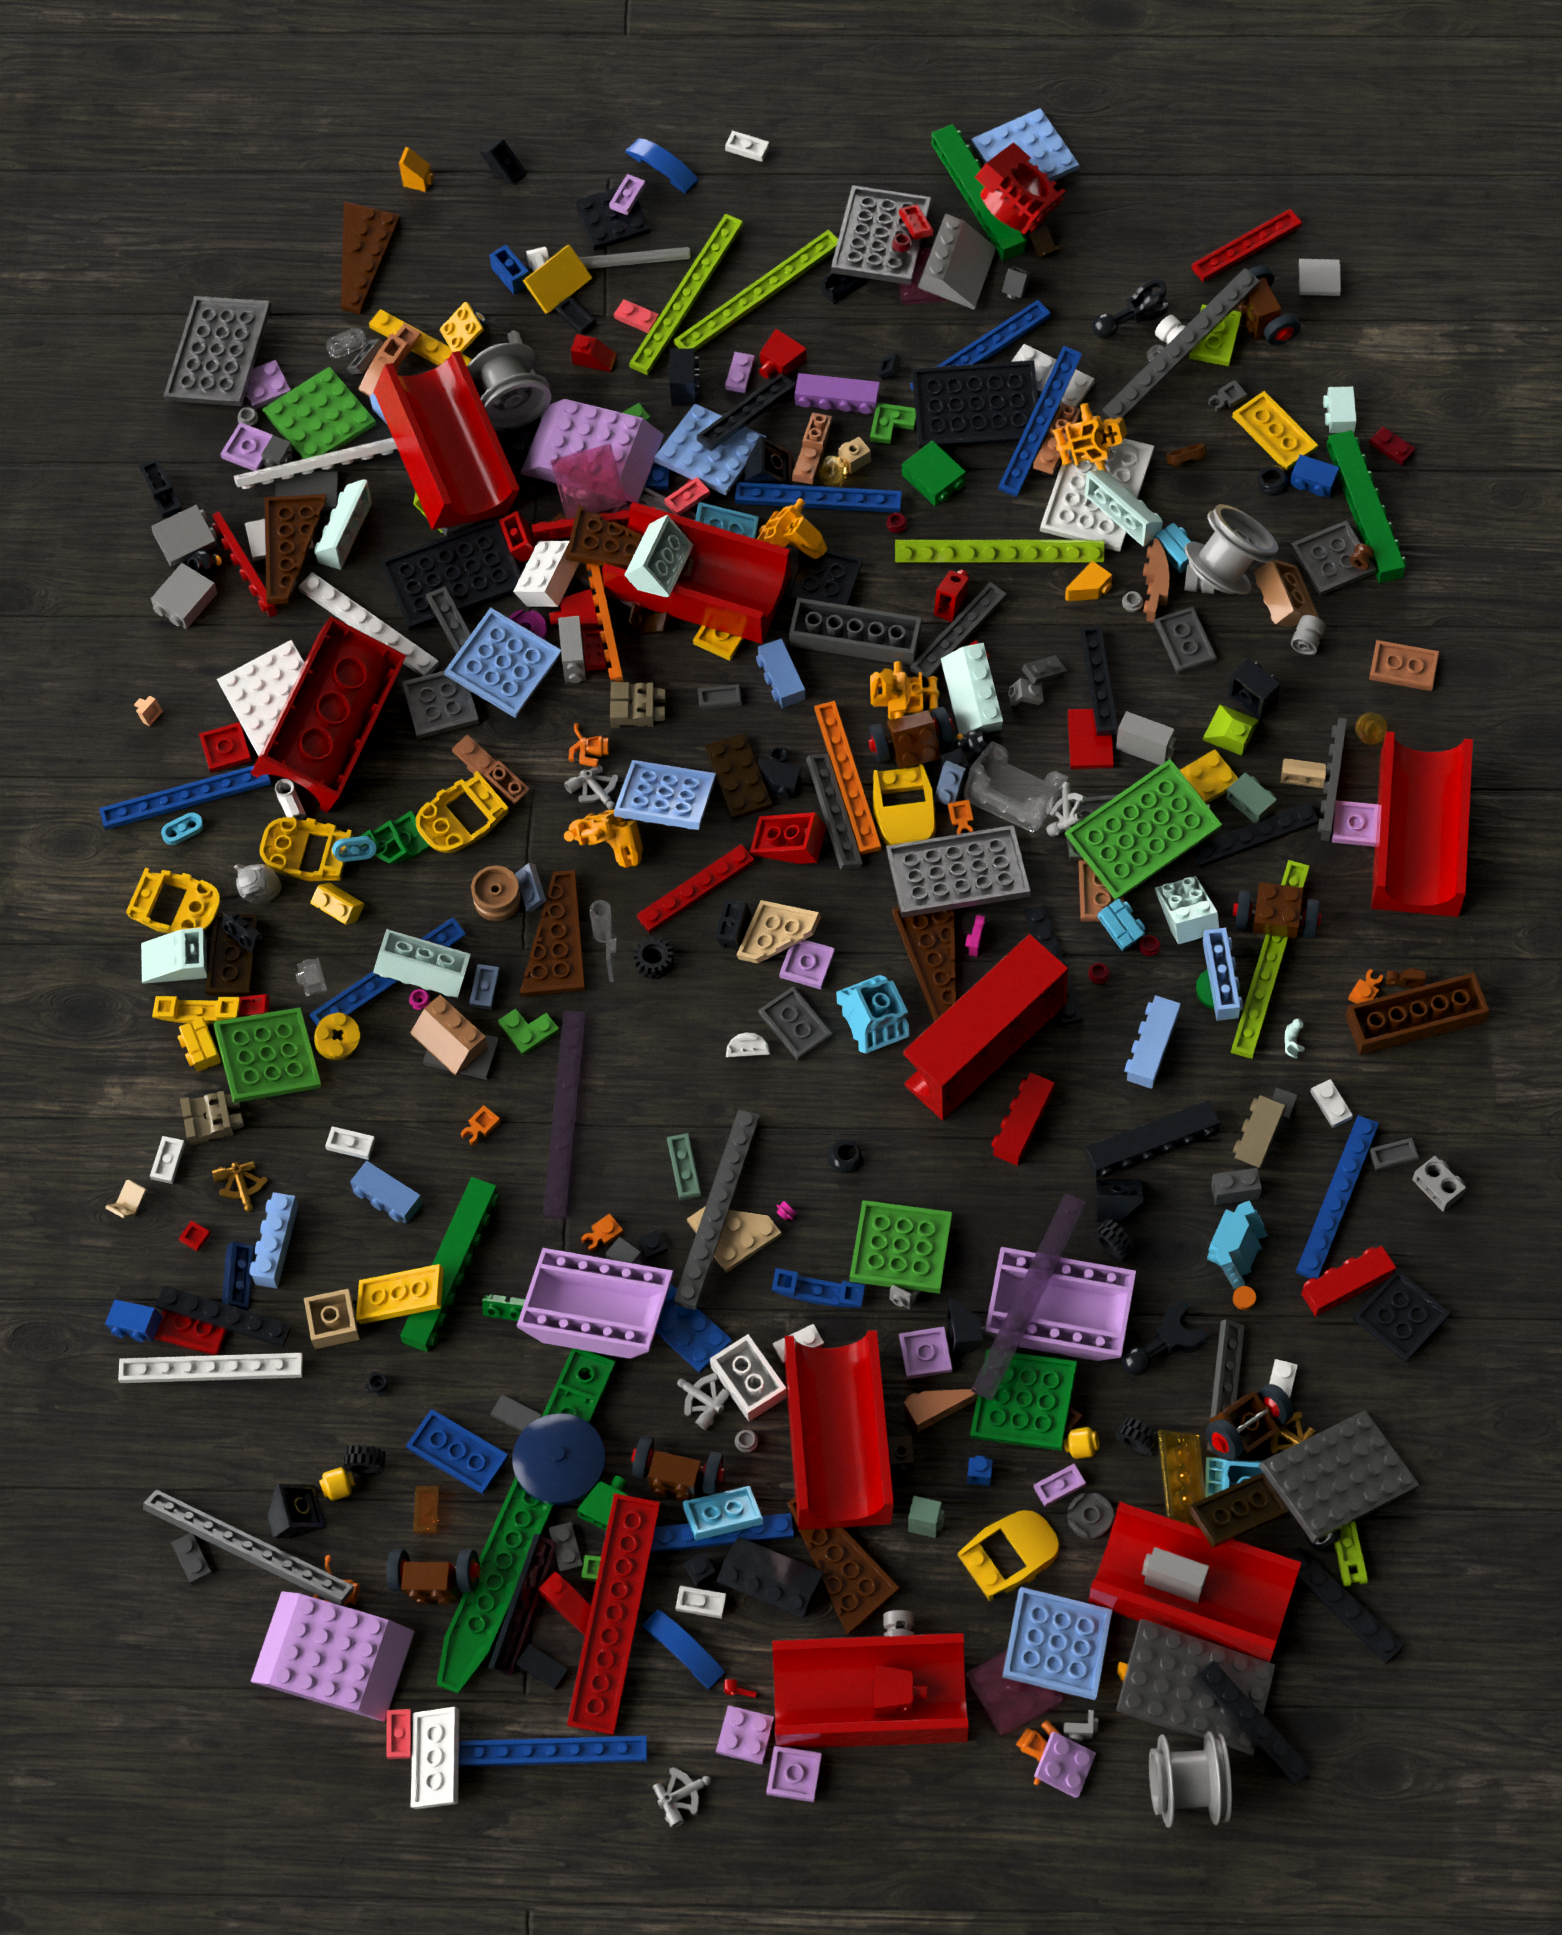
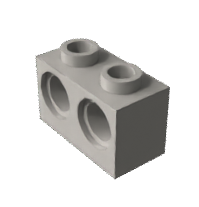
[1412,1156,1466,1212]

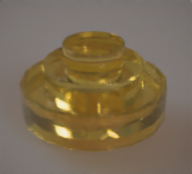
[819,456,847,487]
[1355,712,1387,744]

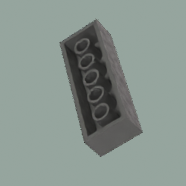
[789,598,922,666]

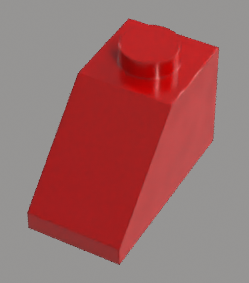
[571,334,617,372]

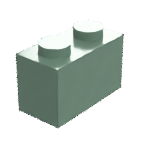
[1226,772,1277,823]
[908,1496,945,1538]

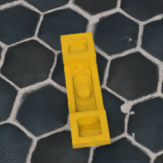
[152,996,241,1024]

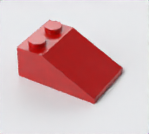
[750,812,827,864]

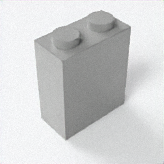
[151,505,217,567]
[151,563,218,629]
[558,616,586,683]
[1116,711,1176,765]
[1141,1547,1209,1603]

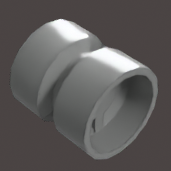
[1184,564,1214,594]
[1291,615,1326,655]
[883,1610,914,1636]

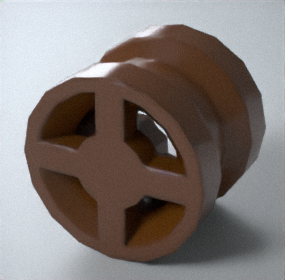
[1349,544,1375,570]

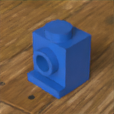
[967,1456,992,1486]

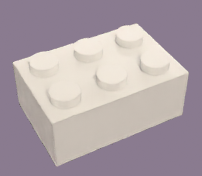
[513,541,580,607]
[710,1334,787,1422]

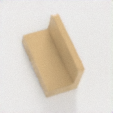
[1280,758,1326,788]

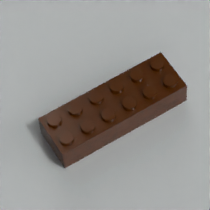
[1345,973,1489,1056]

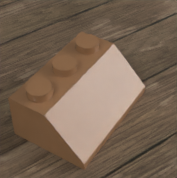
[1254,559,1319,628]
[410,995,488,1076]

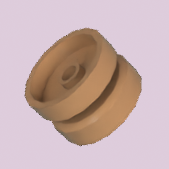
[471,865,521,922]

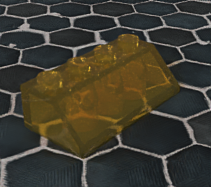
[1158,1430,1206,1528]

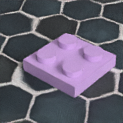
[246,360,291,410]
[221,422,273,471]
[1332,800,1378,847]
[779,940,835,990]
[899,1327,952,1379]
[716,1705,774,1765]
[1034,1732,1096,1798]
[766,1746,822,1802]

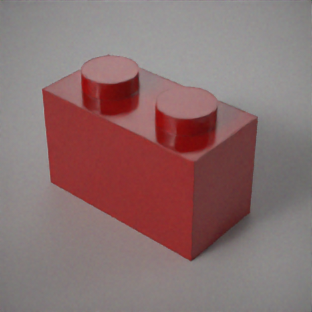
[499,511,536,563]

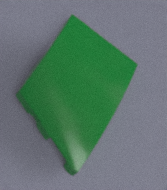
[359,811,432,865]

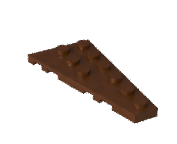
[341,201,401,315]
[264,494,327,604]
[566,505,694,581]
[519,870,585,997]
[892,907,956,1022]
[788,1497,899,1637]

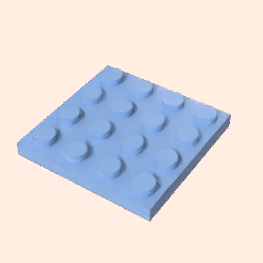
[971,108,1079,182]
[654,404,766,495]
[444,607,561,718]
[614,760,716,830]
[1002,1587,1112,1700]

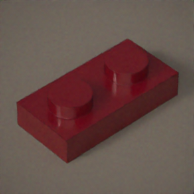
[1369,426,1415,466]

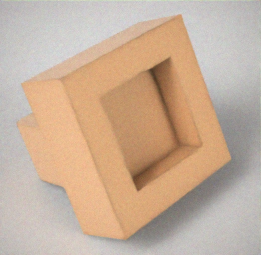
[134,696,163,727]

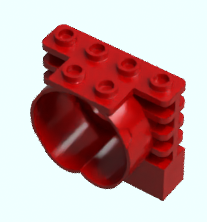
[975,142,1066,235]

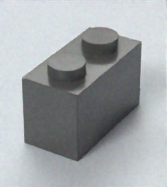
[1211,1168,1262,1205]

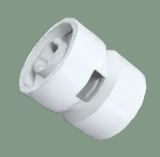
[1155,315,1186,345]

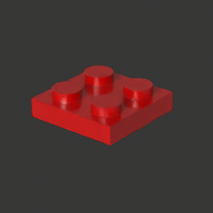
[199,722,251,773]

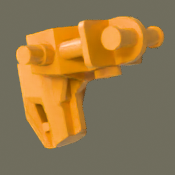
[1053,403,1127,472]
[757,499,827,559]
[870,661,940,720]
[564,810,643,867]

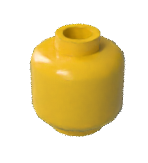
[1064,1427,1100,1459]
[319,1467,355,1501]

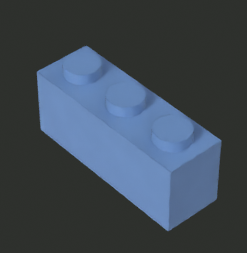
[756,639,805,708]
[350,1161,423,1224]

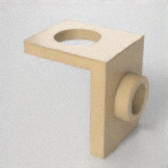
[106,1180,147,1218]

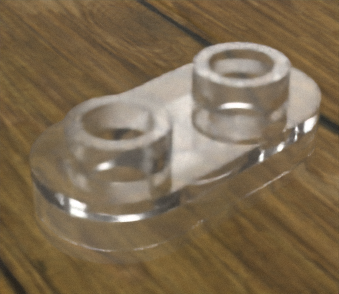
[326,328,366,357]

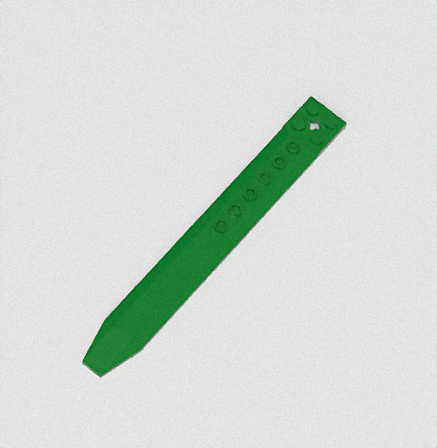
[437,1348,616,1694]

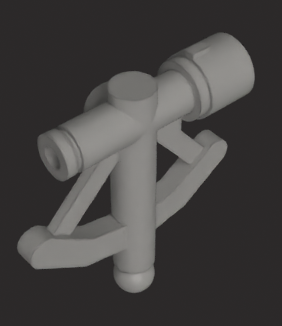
[564,764,618,810]
[1047,782,1086,837]
[677,1373,730,1430]
[653,1767,711,1828]

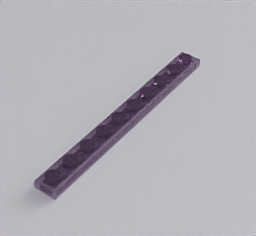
[543,1011,586,1219]
[972,1193,1086,1401]

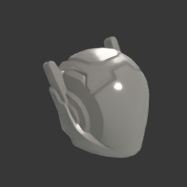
[234,864,282,904]

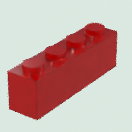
[991,1072,1055,1166]
[1301,1246,1396,1317]

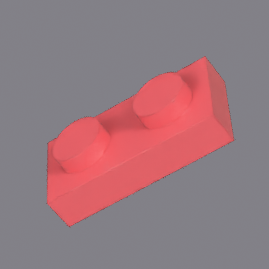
[614,299,659,333]
[664,477,710,516]
[387,1709,411,1759]

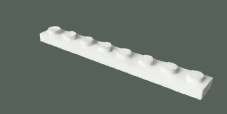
[234,438,398,489]
[299,572,439,677]
[118,1353,303,1383]

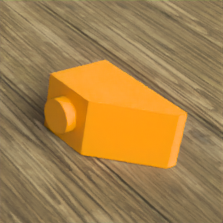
[399,147,434,192]
[1065,561,1112,601]

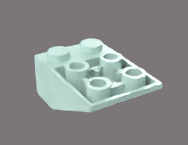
[1155,876,1219,944]
[141,928,208,984]

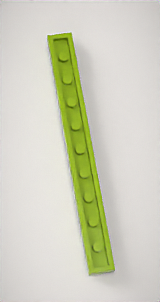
[629,214,743,375]
[674,230,838,351]
[895,540,1104,562]
[1231,860,1309,1059]

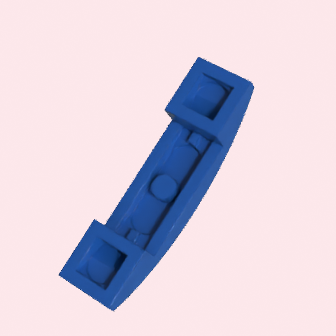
[626,138,698,194]
[771,1268,865,1308]
[641,1609,725,1690]

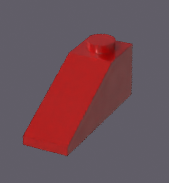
[539,1571,591,1636]

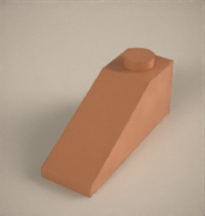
[904,1389,978,1433]

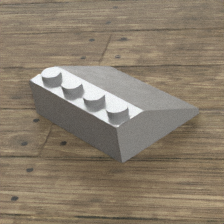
[918,214,996,309]

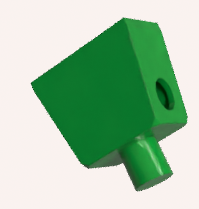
[577,1476,629,1530]

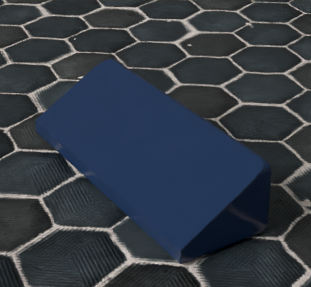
[222,1241,254,1310]

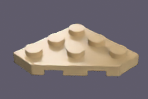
[736,900,821,963]
[687,1206,781,1273]

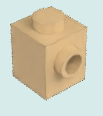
[838,437,871,474]

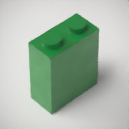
[902,441,966,506]

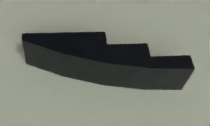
[139,458,182,520]

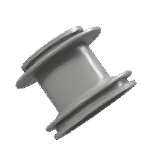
[467,343,551,431]
[1184,504,1278,594]
[1149,1731,1232,1828]

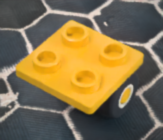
[440,302,489,353]

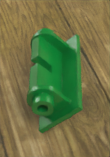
[483,1294,525,1321]

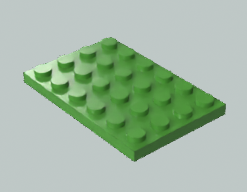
[1065,759,1222,900]

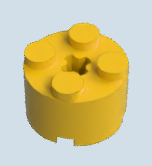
[314,1012,360,1060]

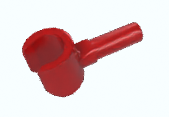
[724,1679,757,1698]

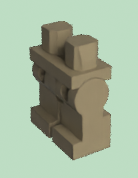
[610,682,666,728]
[180,1091,244,1146]

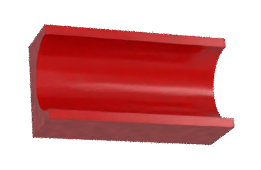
[373,351,520,530]
[602,502,791,644]
[250,616,407,813]
[1371,731,1473,917]
[903,934,1068,1121]
[784,1330,893,1530]
[1088,1502,1301,1663]
[772,1633,968,1749]

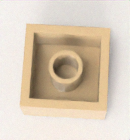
[304,1289,360,1349]

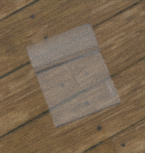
[589,900,617,982]

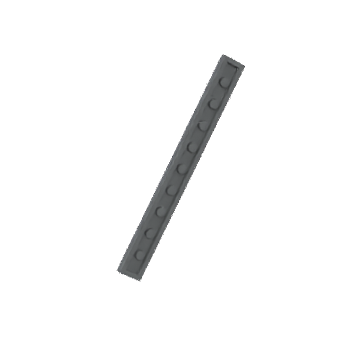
[1102,268,1260,419]
[674,1109,760,1310]
[143,1489,354,1606]

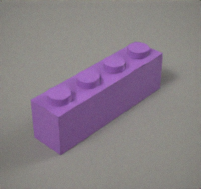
[795,373,879,414]

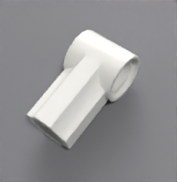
[526,246,549,272]
[275,779,306,820]

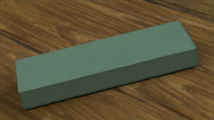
[667,1133,702,1201]

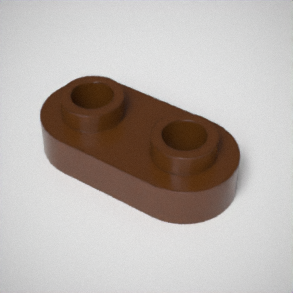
[1166,444,1207,467]

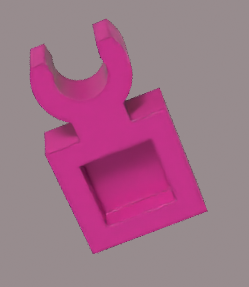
[965,915,985,957]

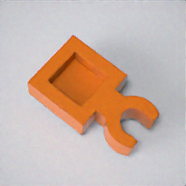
[948,799,973,834]
[1348,969,1383,1004]
[461,1105,501,1146]
[581,1213,623,1252]

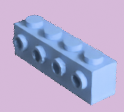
[1203,928,1243,1021]
[1124,995,1181,1089]
[250,1192,298,1289]

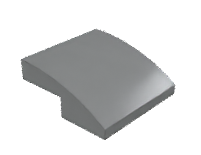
[1298,259,1341,296]

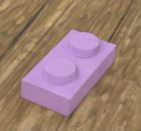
[609,174,645,215]
[725,352,755,393]
[1033,1464,1086,1507]

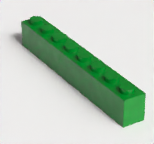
[932,124,1027,262]
[1326,430,1407,583]
[400,1177,500,1352]

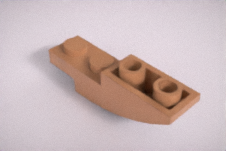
[359,323,422,397]
[1033,403,1081,474]
[792,413,832,484]
[1143,538,1169,623]
[452,735,530,804]

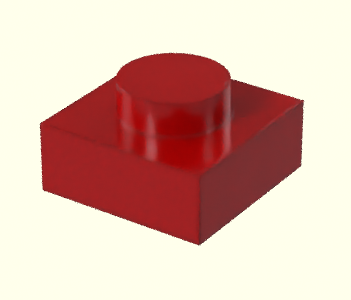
[178,1220,211,1252]

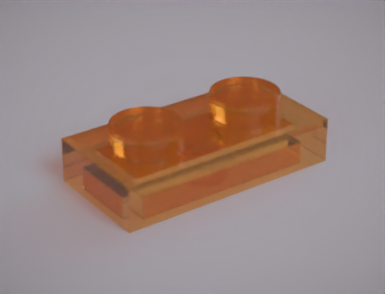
[413,1486,439,1534]

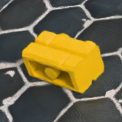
[311,883,364,925]
[178,1018,221,1072]

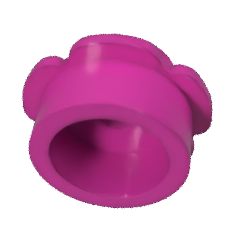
[409,989,431,1010]
[777,1201,797,1221]

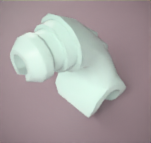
[1285,1019,1305,1059]

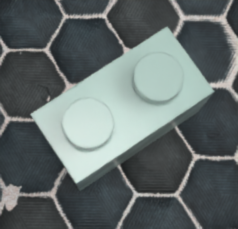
[1323,386,1356,433]

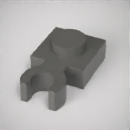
[1208,380,1247,413]

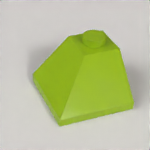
[1203,704,1259,756]

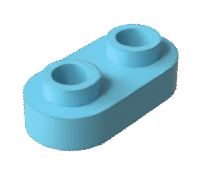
[161,813,203,845]
[332,836,376,862]

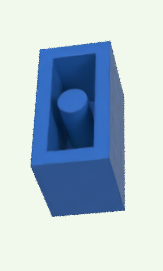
[489,245,529,295]
[1290,454,1339,498]
[105,1300,163,1342]

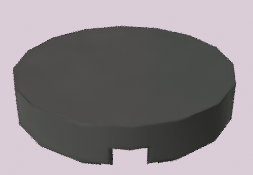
[1067,1493,1114,1540]

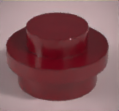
[892,234,912,252]
[886,513,907,533]
[1138,935,1160,956]
[1088,963,1110,984]

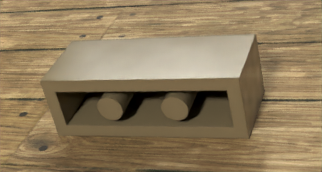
[1233,1095,1286,1168]

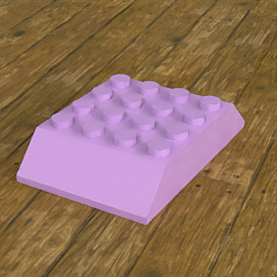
[521,399,664,503]
[985,1247,1136,1361]
[517,1248,673,1359]
[251,1591,415,1722]

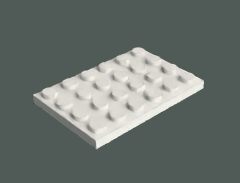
[1040,438,1154,552]
[217,640,304,756]

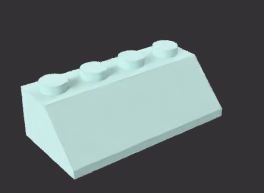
[1085,470,1163,547]
[314,479,372,570]
[625,515,693,597]
[941,643,1003,737]
[373,929,470,998]

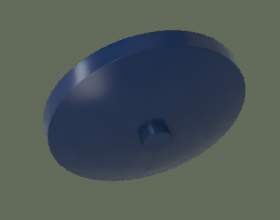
[512,1414,606,1505]

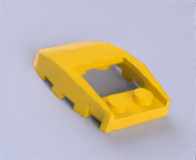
[873,764,936,846]
[416,771,508,853]
[260,817,353,882]
[126,868,220,934]
[958,1510,1059,1601]

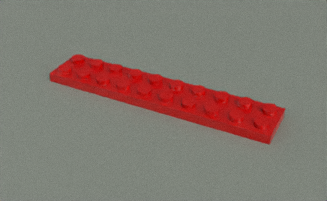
[567,1493,660,1736]

